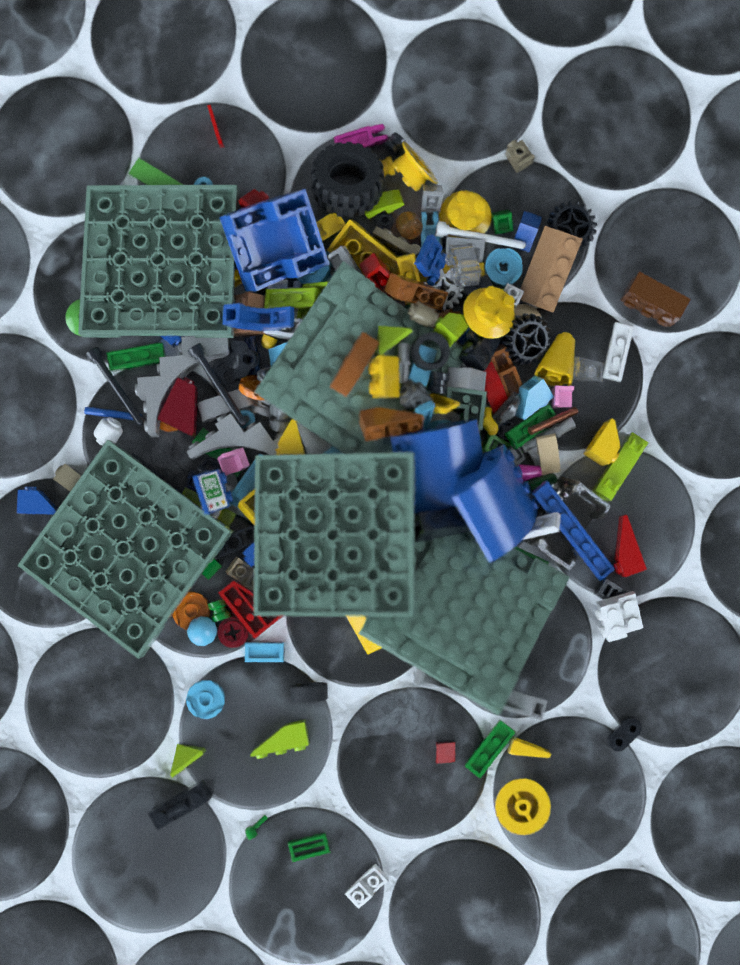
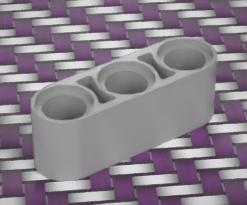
[197,389,255,423]

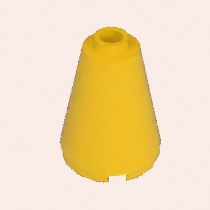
[535,332,575,387]

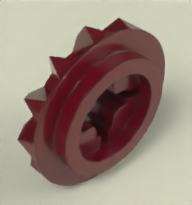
[218,617,249,648]

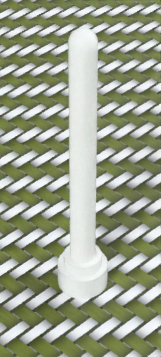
[435,221,526,249]

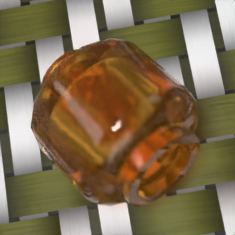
[395,211,423,240]

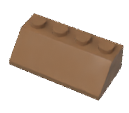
[520,226,582,312]

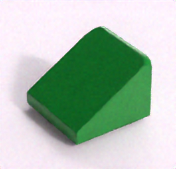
[491,210,514,235]

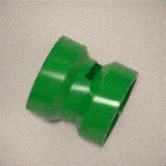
[207,599,232,622]

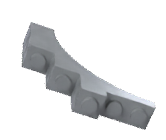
[135,336,231,437]
[187,414,284,460]
[414,668,547,720]

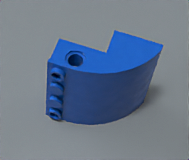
[219,189,330,291]
[391,418,483,513]
[453,444,539,562]

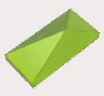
[375,326,413,356]
[170,744,206,778]

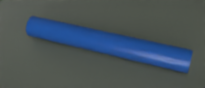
[84,407,143,421]

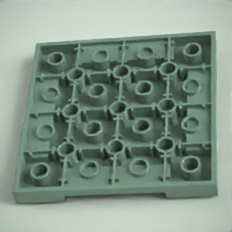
[78,185,240,338]
[254,261,463,454]
[17,440,234,659]
[254,453,416,617]
[358,508,570,715]

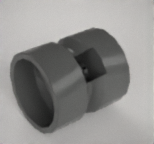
[269,404,292,432]

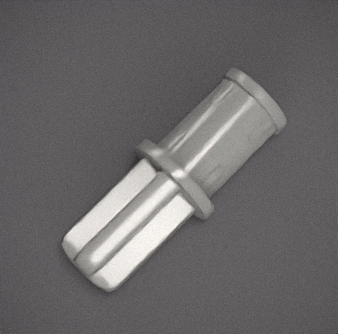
[398,344,411,384]

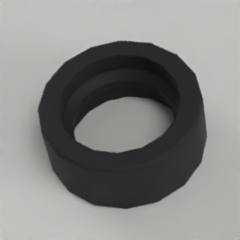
[410,332,450,371]
[290,682,328,703]

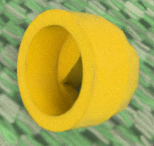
[261,334,277,349]

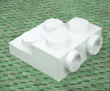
[595,591,643,642]

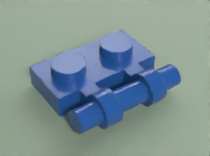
[414,234,447,286]

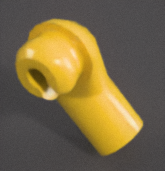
[483,407,498,436]

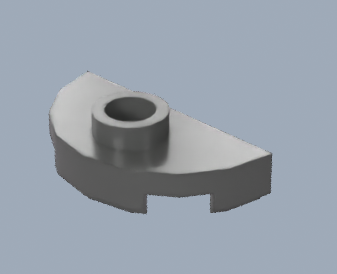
[492,392,520,425]

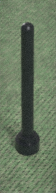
[188,343,246,426]
[86,347,144,426]

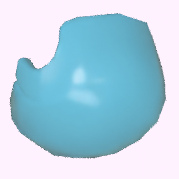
[187,616,217,646]

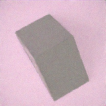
[446,367,487,391]

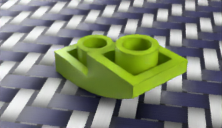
[365,189,405,219]

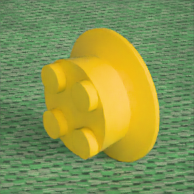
[391,141,438,191]
[439,190,491,239]
[463,286,515,339]
[495,779,551,835]

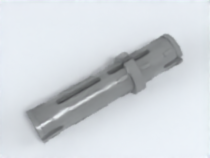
[521,417,576,453]

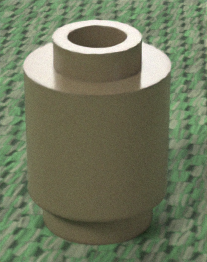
[408,301,438,328]

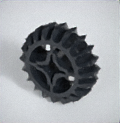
[546,200,597,251]
[501,313,552,365]

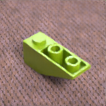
[250,719,310,759]

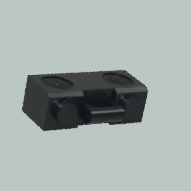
[459,328,502,371]
[148,780,212,830]

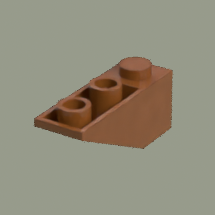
[384,273,448,310]
[359,407,424,441]

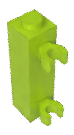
[592,432,649,502]

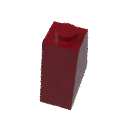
[157,377,198,438]

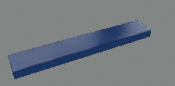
[531,480,615,581]

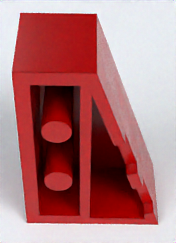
[219,580,283,639]

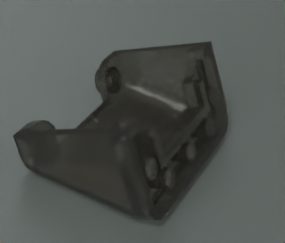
[522,477,611,571]

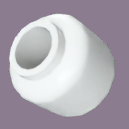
[94,417,123,446]

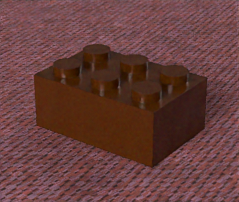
[620,271,691,327]

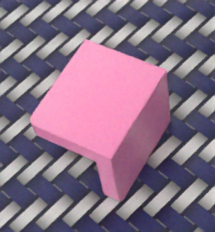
[552,386,574,408]
[217,447,250,476]

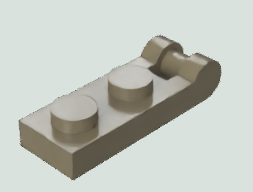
[372,226,421,259]

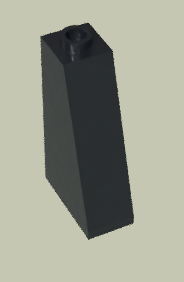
[414,508,471,543]

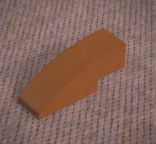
[329,332,380,397]
[490,344,522,397]

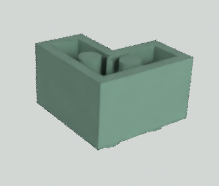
[446,387,487,432]

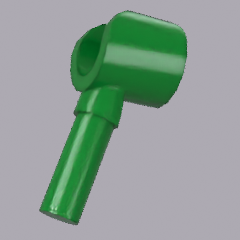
[245,815,268,840]

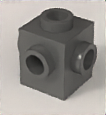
[399,379,432,411]

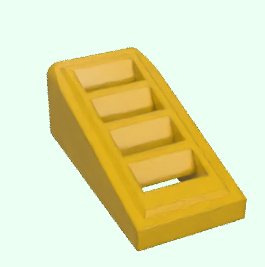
[429,393,460,414]
[507,736,551,758]

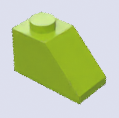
[433,313,469,347]

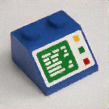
[193,469,234,515]

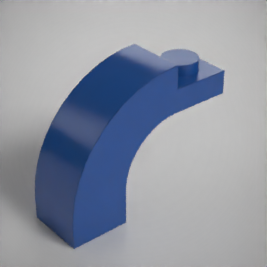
[223,303,294,331]

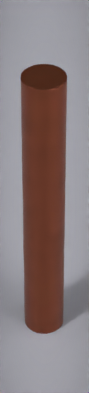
[528,407,578,435]

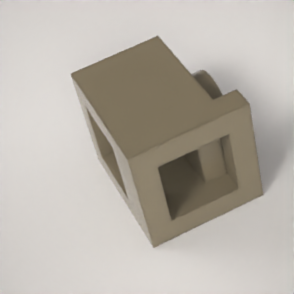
[505,140,535,173]

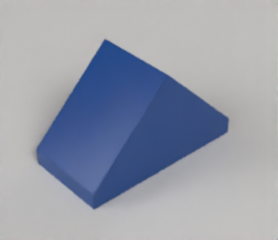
[514,211,542,253]

